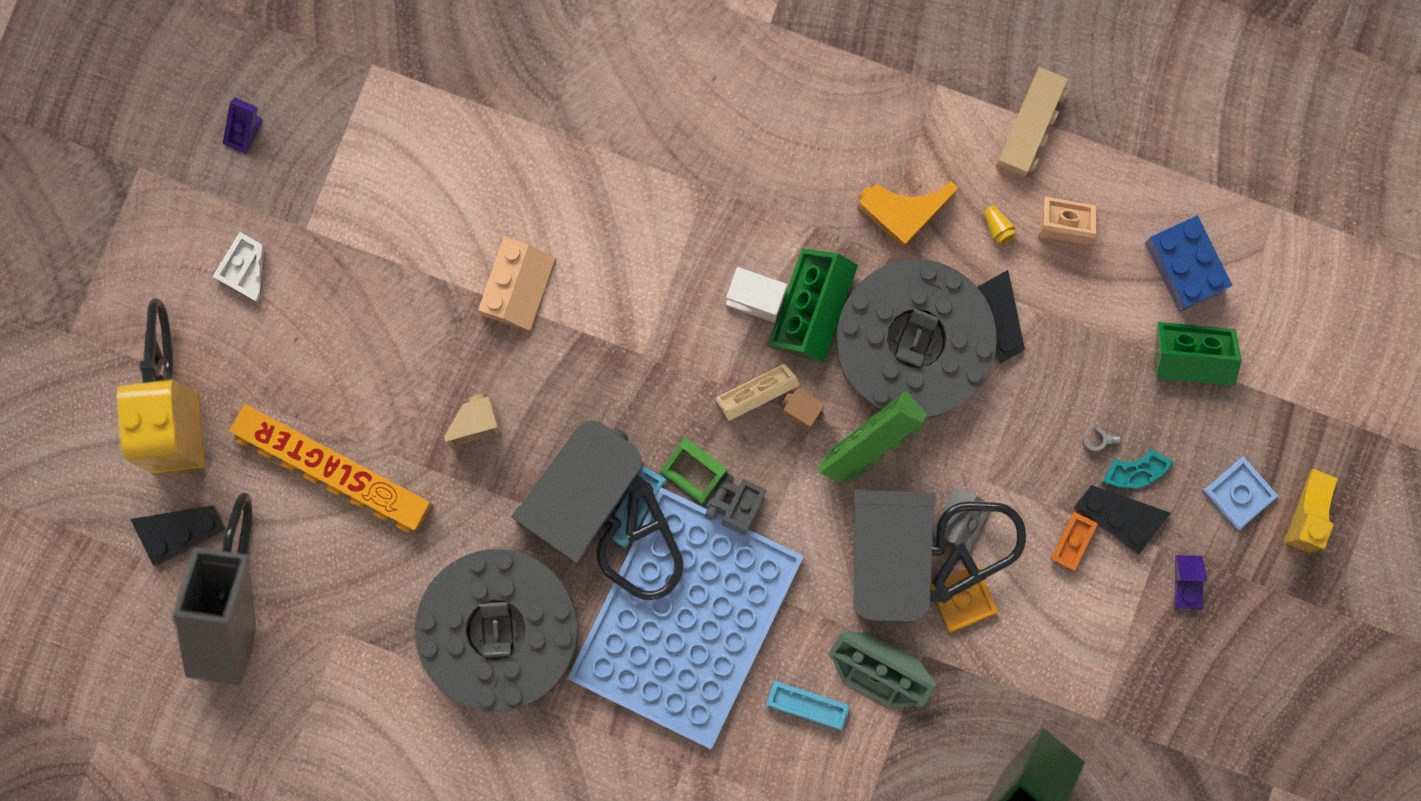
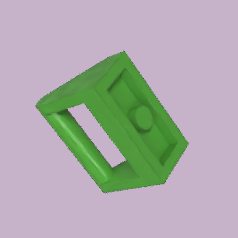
[660,437,727,504]

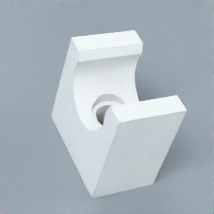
[726,267,787,323]

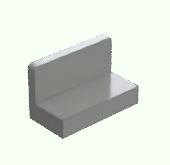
[933,488,988,552]

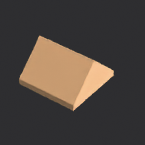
[1038,197,1096,245]

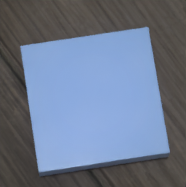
[1203,456,1279,531]

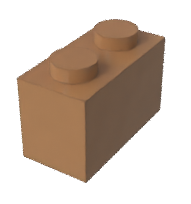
[781,388,825,433]

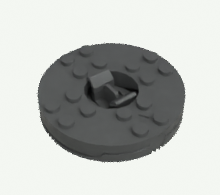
[836,259,997,419]
[415,549,578,711]

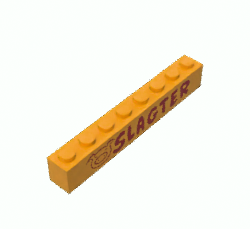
[229,403,433,533]

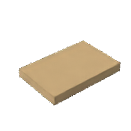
[715,364,800,421]

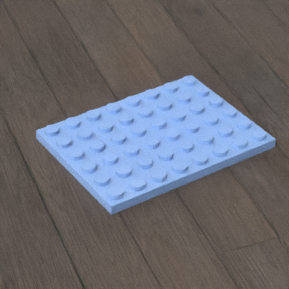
[567,487,804,749]

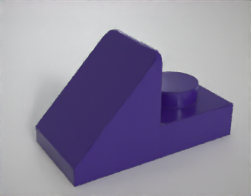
[223,97,262,154]
[1174,555,1207,609]

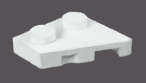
[213,232,264,303]

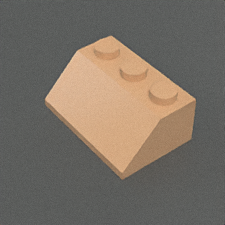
[478,237,556,331]

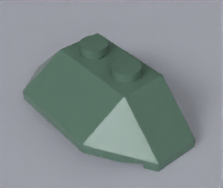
[829,632,936,708]

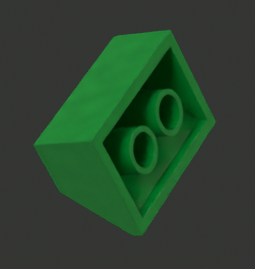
[1154,322,1242,386]

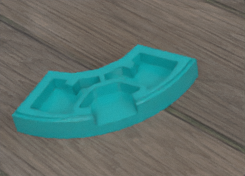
[1101,449,1174,489]

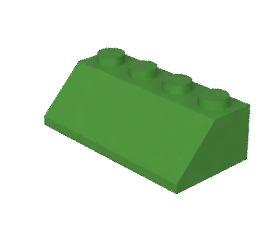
[817,390,927,484]

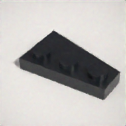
[977,270,1025,364]
[130,506,226,566]

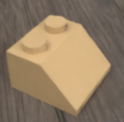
[444,394,502,447]

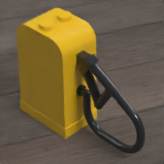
[117,298,206,475]

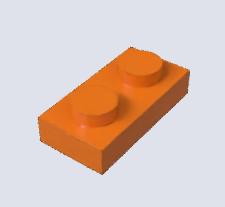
[1050,512,1098,571]

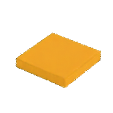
[930,564,998,633]

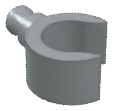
[1082,427,1120,452]

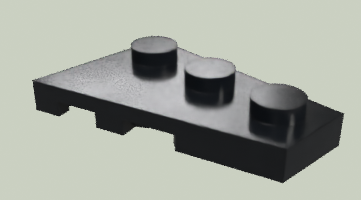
[1074,485,1171,555]

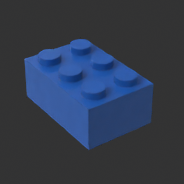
[1145,215,1233,312]

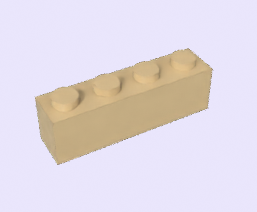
[996,67,1069,178]

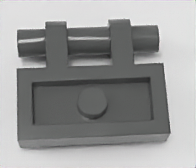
[704,474,767,536]

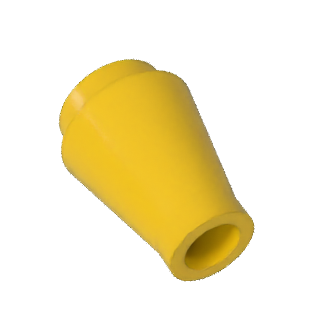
[982,205,1017,245]

